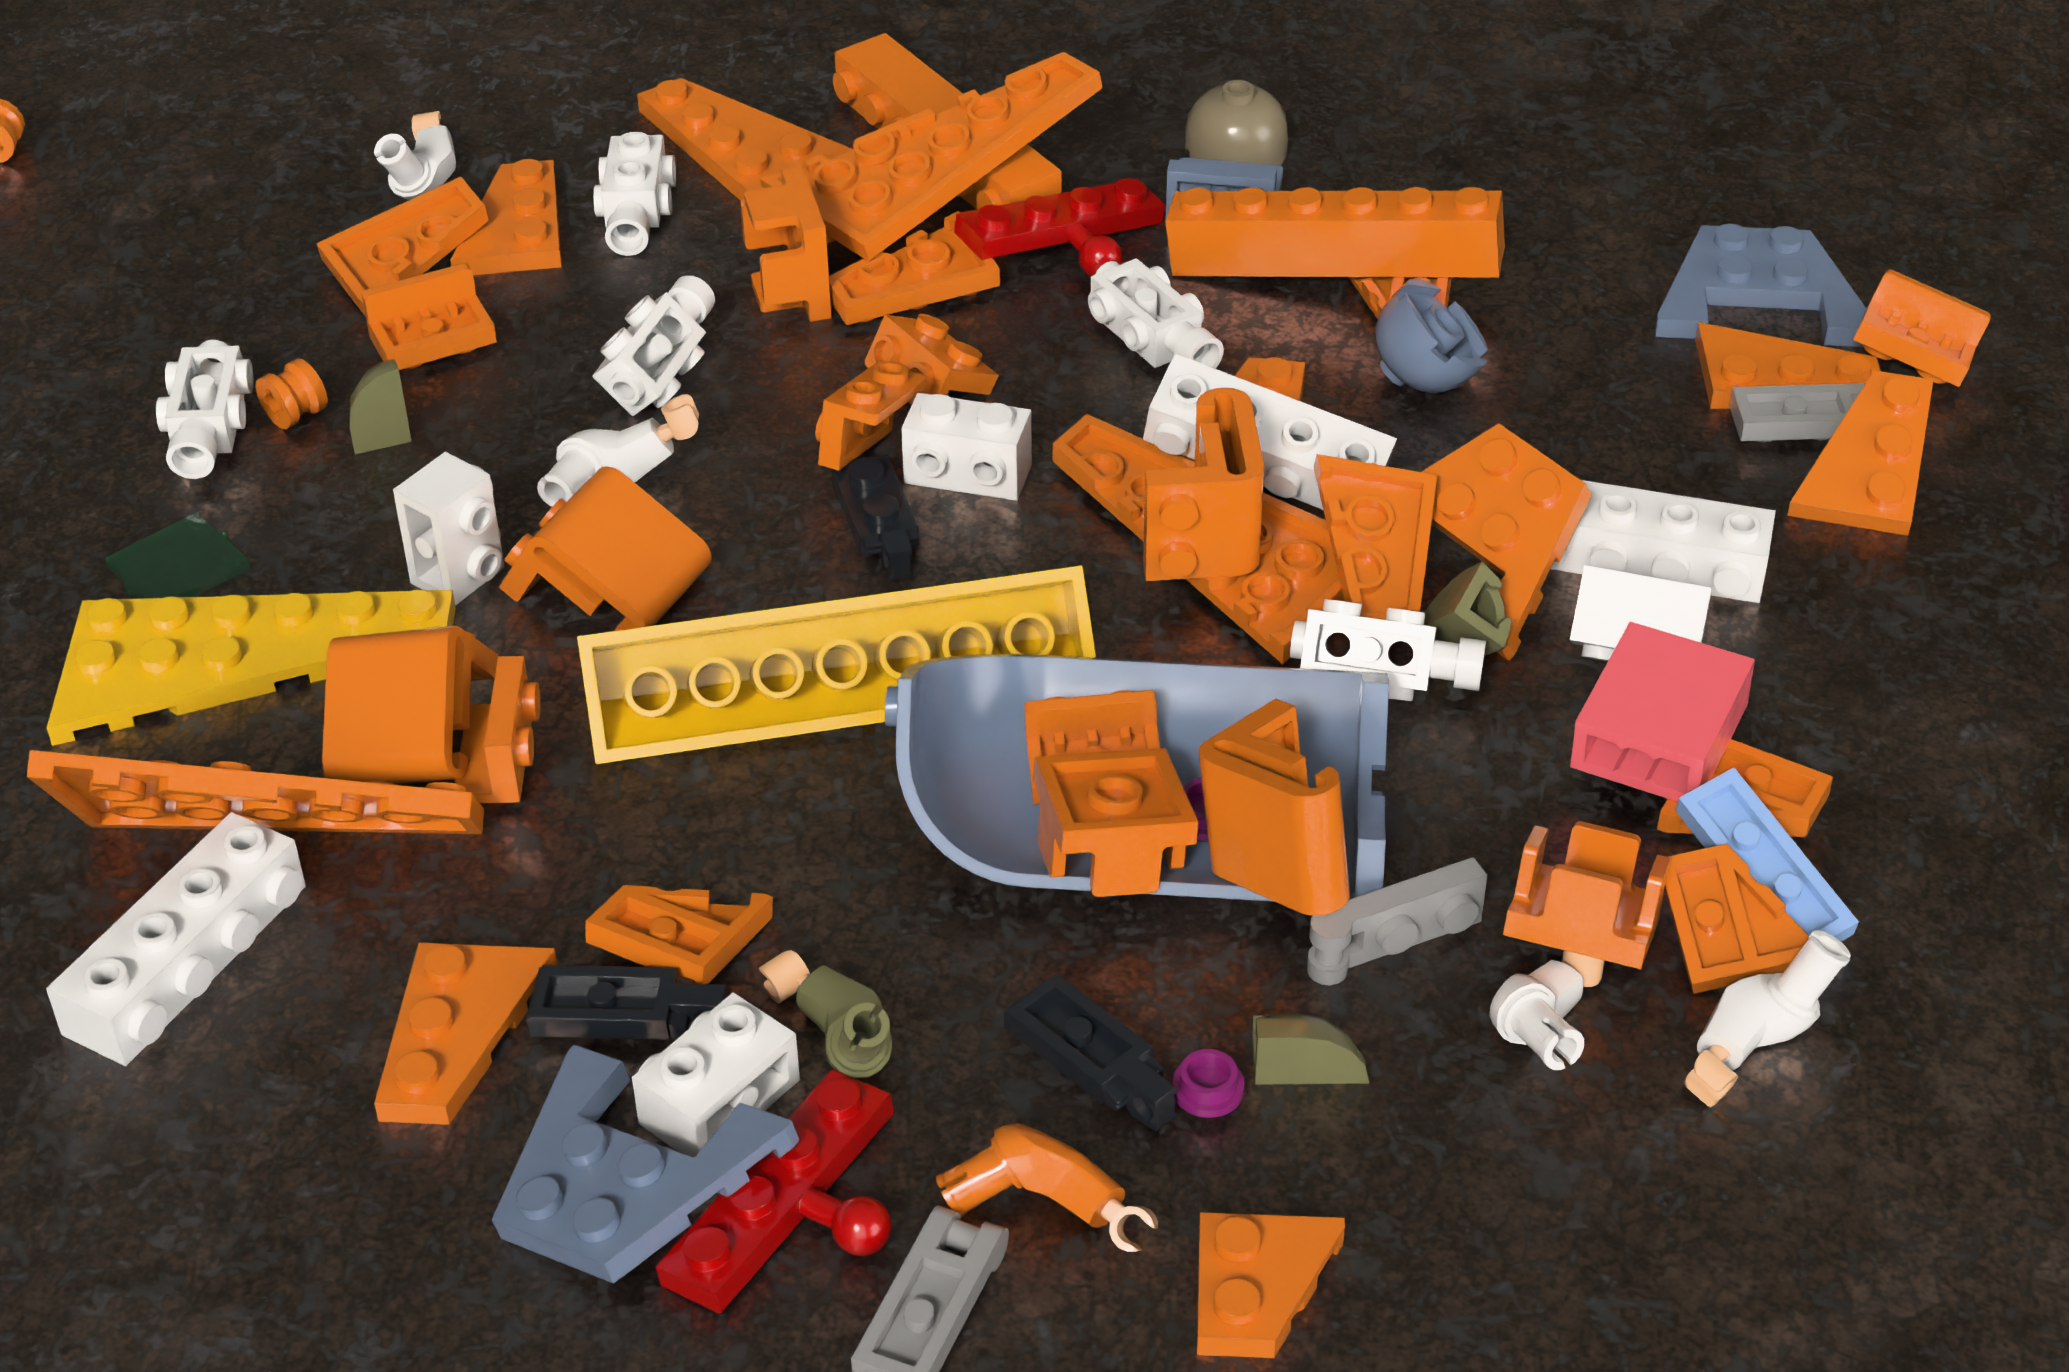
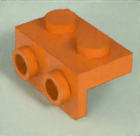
[362,263,497,370]
[1853,269,1991,387]
[865,314,999,405]
[815,361,927,471]
[455,656,540,803]
[1024,690,1160,805]

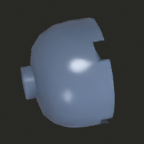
[1375,278,1488,394]

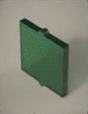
[105,512,250,599]

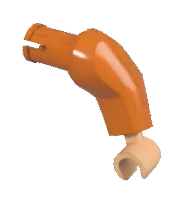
[936,1123,1158,1252]

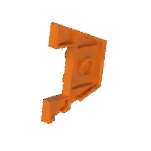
[1421,423,1592,661]

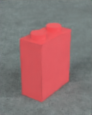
[1570,621,1755,802]

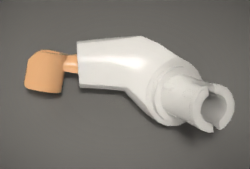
[374,111,456,200]
[537,394,699,507]
[1684,930,1851,1107]
[1490,950,1605,1070]

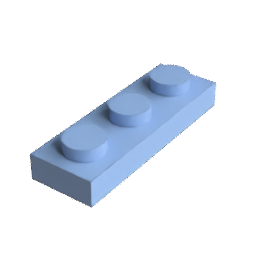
[1675,767,1859,941]

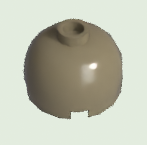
[1185,80,1288,166]

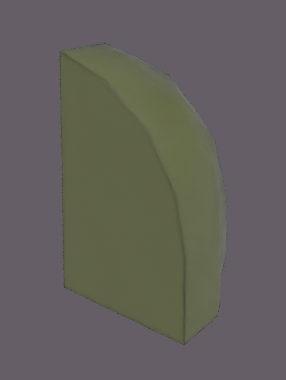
[349,358,412,455]
[1424,561,1511,656]
[1251,1013,1369,1085]

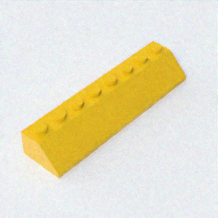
[577,566,1096,764]

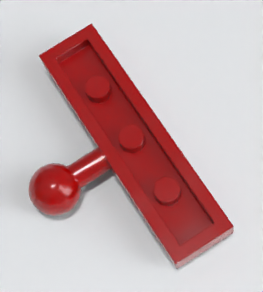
[954,178,1166,277]
[656,1069,894,1314]

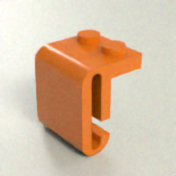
[1143,388,1264,581]
[499,466,712,631]
[322,626,498,784]
[1198,698,1350,916]

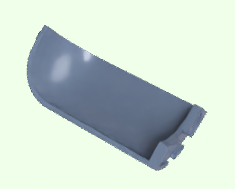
[885,654,1389,901]

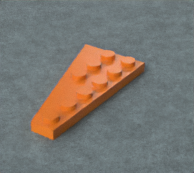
[760,52,1102,261]
[637,78,852,244]
[1053,414,1345,665]
[27,750,484,834]

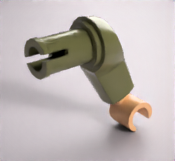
[759,950,892,1079]

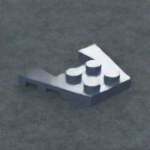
[1655,224,1867,347]
[492,1045,799,1284]

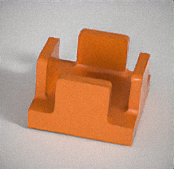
[740,166,832,322]
[1033,748,1198,897]
[1503,821,1671,969]

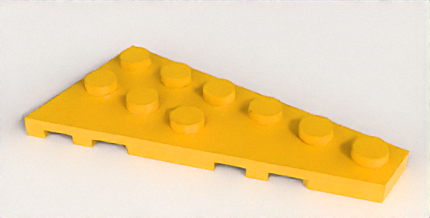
[47,590,456,746]

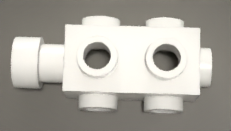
[593,132,676,256]
[1088,258,1224,369]
[592,276,715,416]
[156,340,254,479]
[1290,599,1486,701]

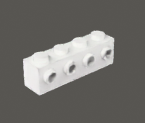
[1143,354,1397,510]
[1551,480,1776,603]
[46,812,306,1066]

